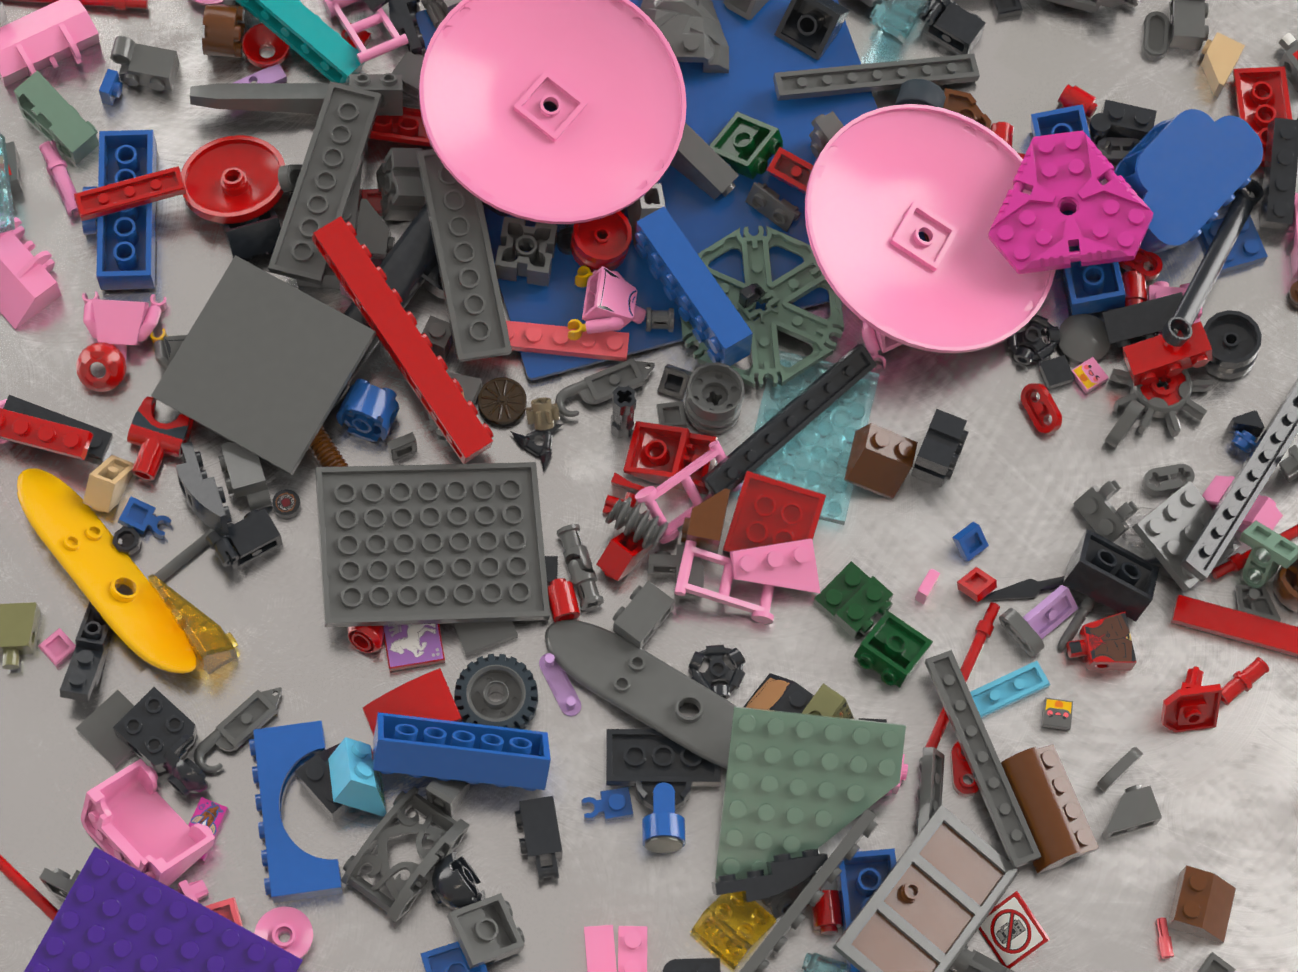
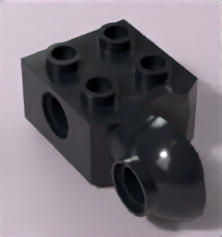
[113,687,209,797]

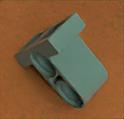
[1239,521,1298,588]

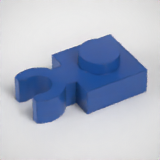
[118,496,172,539]
[581,787,633,822]

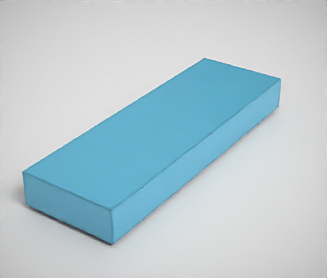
[970,661,1051,719]

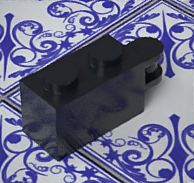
[514,796,562,882]

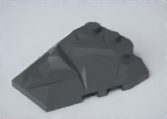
[640,0,729,73]

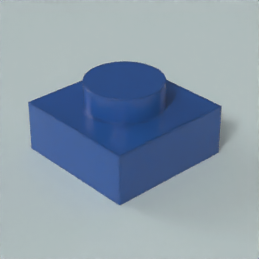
[99,69,123,106]
[952,522,989,561]

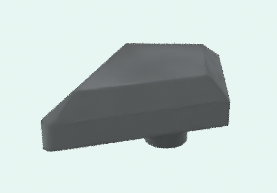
[1235,584,1281,622]

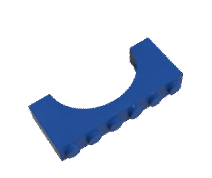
[249,720,343,903]

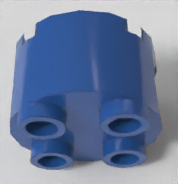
[336,379,400,442]

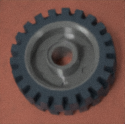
[454,654,538,729]

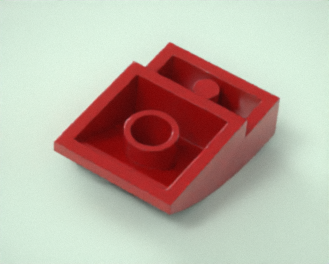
[623,421,718,495]
[362,668,462,735]

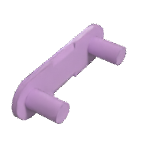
[539,653,581,717]

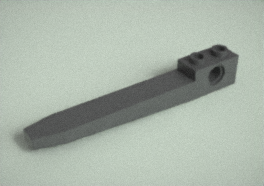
[190,73,403,116]

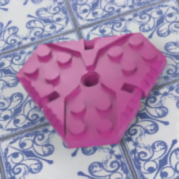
[988,130,1153,274]

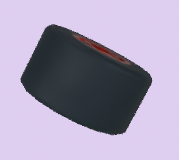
[895,79,946,108]

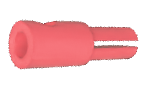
[1156,917,1174,959]

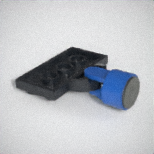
[606,729,721,853]

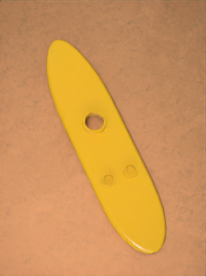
[17,468,197,674]

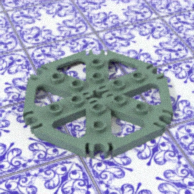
[680,226,844,388]

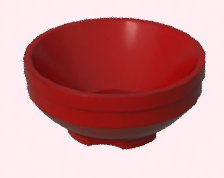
[242,23,290,68]
[76,342,127,392]

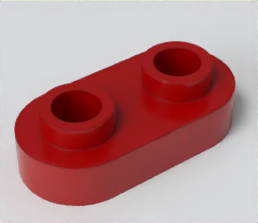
[1118,248,1163,280]
[1021,383,1062,433]
[950,741,979,797]

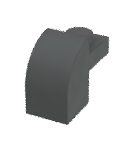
[648,544,704,597]

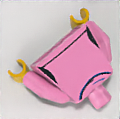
[568,266,646,340]

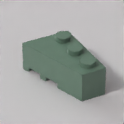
[14,70,99,165]

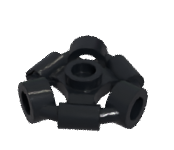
[1007,314,1060,365]
[688,644,746,699]

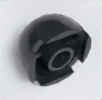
[431,851,486,910]

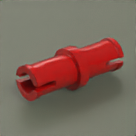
[1221,657,1270,705]

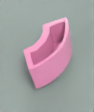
[1202,475,1283,533]

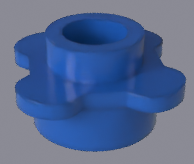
[1231,430,1256,454]

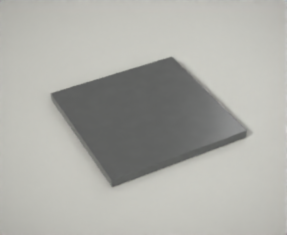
[151,255,376,475]

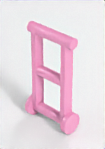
[323,0,409,64]
[635,440,742,544]
[674,540,775,624]

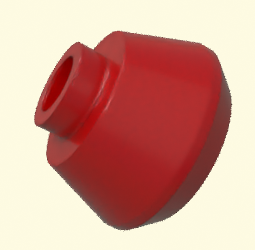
[348,625,384,653]

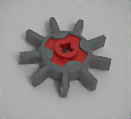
[1109,368,1213,437]

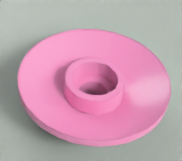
[255,906,313,958]

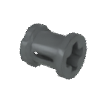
[646,307,674,332]

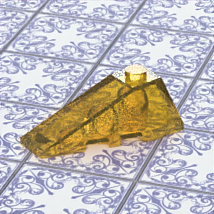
[148,574,238,675]

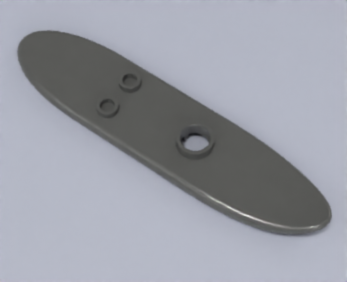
[545,620,737,769]

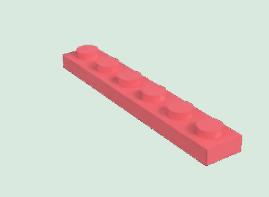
[506,321,629,362]

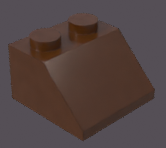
[844,423,918,499]
[680,489,730,554]
[1167,865,1236,944]

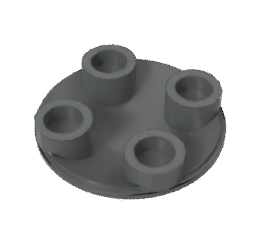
[1059,314,1110,365]

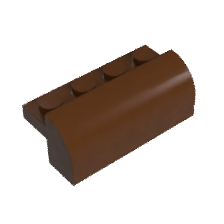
[1001,744,1099,874]

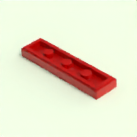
[74,166,186,221]

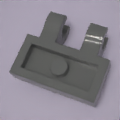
[1073,480,1139,542]

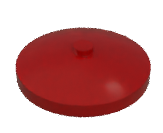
[181,135,285,224]

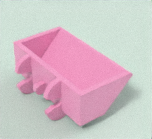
[0,0,100,87]
[0,217,62,329]

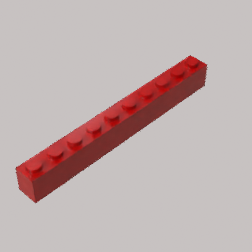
[312,216,494,464]

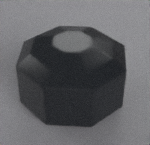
[112,527,141,556]

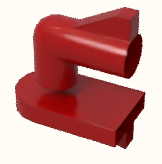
[602,473,645,514]

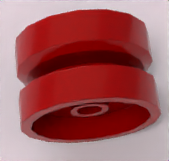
[571,211,632,272]

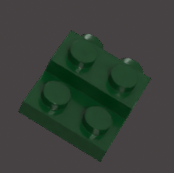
[709,112,783,179]
[813,561,893,639]
[854,610,933,688]

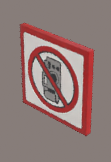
[979,891,1050,969]

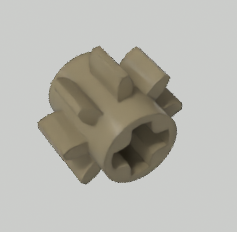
[526,397,560,430]

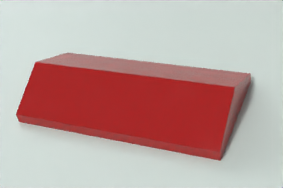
[1233,66,1293,167]
[369,107,431,147]

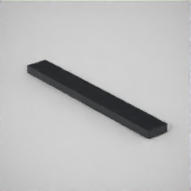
[701,344,877,496]

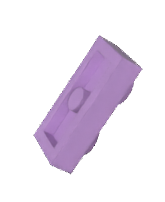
[1023,585,1079,639]

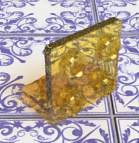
[690,891,777,970]

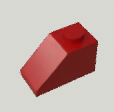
[596,532,653,581]

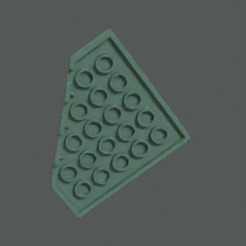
[715,706,906,879]

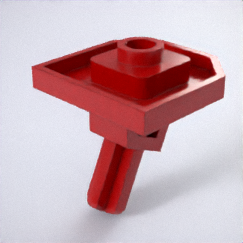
[1161,666,1222,733]

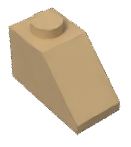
[1201,32,1245,97]
[83,455,134,513]

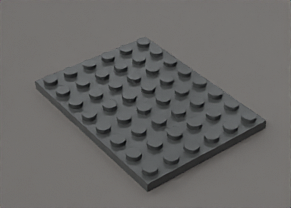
[315,462,550,627]

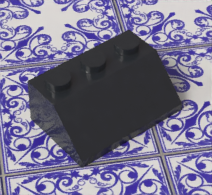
[1063,529,1159,622]

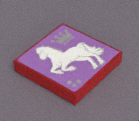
[383,624,445,672]

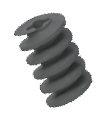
[605,497,669,551]

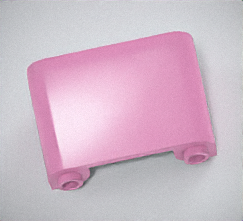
[81,759,215,886]

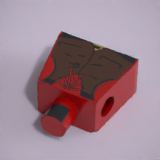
[1067,612,1137,671]

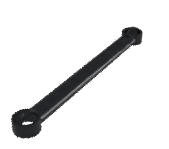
[1162,179,1264,347]

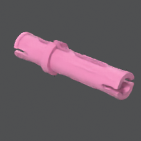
[39,141,79,217]

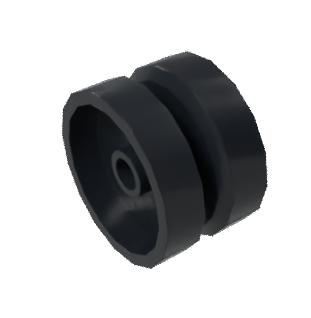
[1203,310,1262,379]

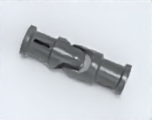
[556,524,604,610]

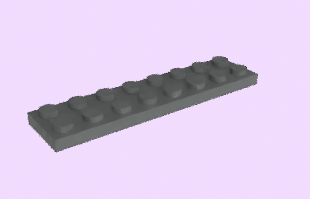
[268,81,382,285]
[417,149,512,363]

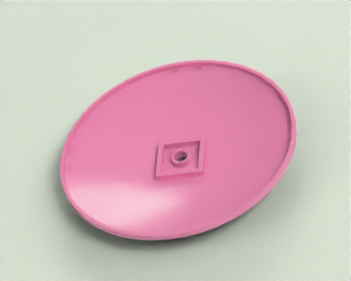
[419,0,686,224]
[805,104,1056,353]

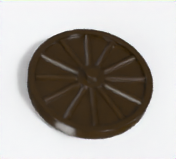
[478,377,527,424]

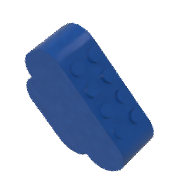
[1115,109,1263,254]

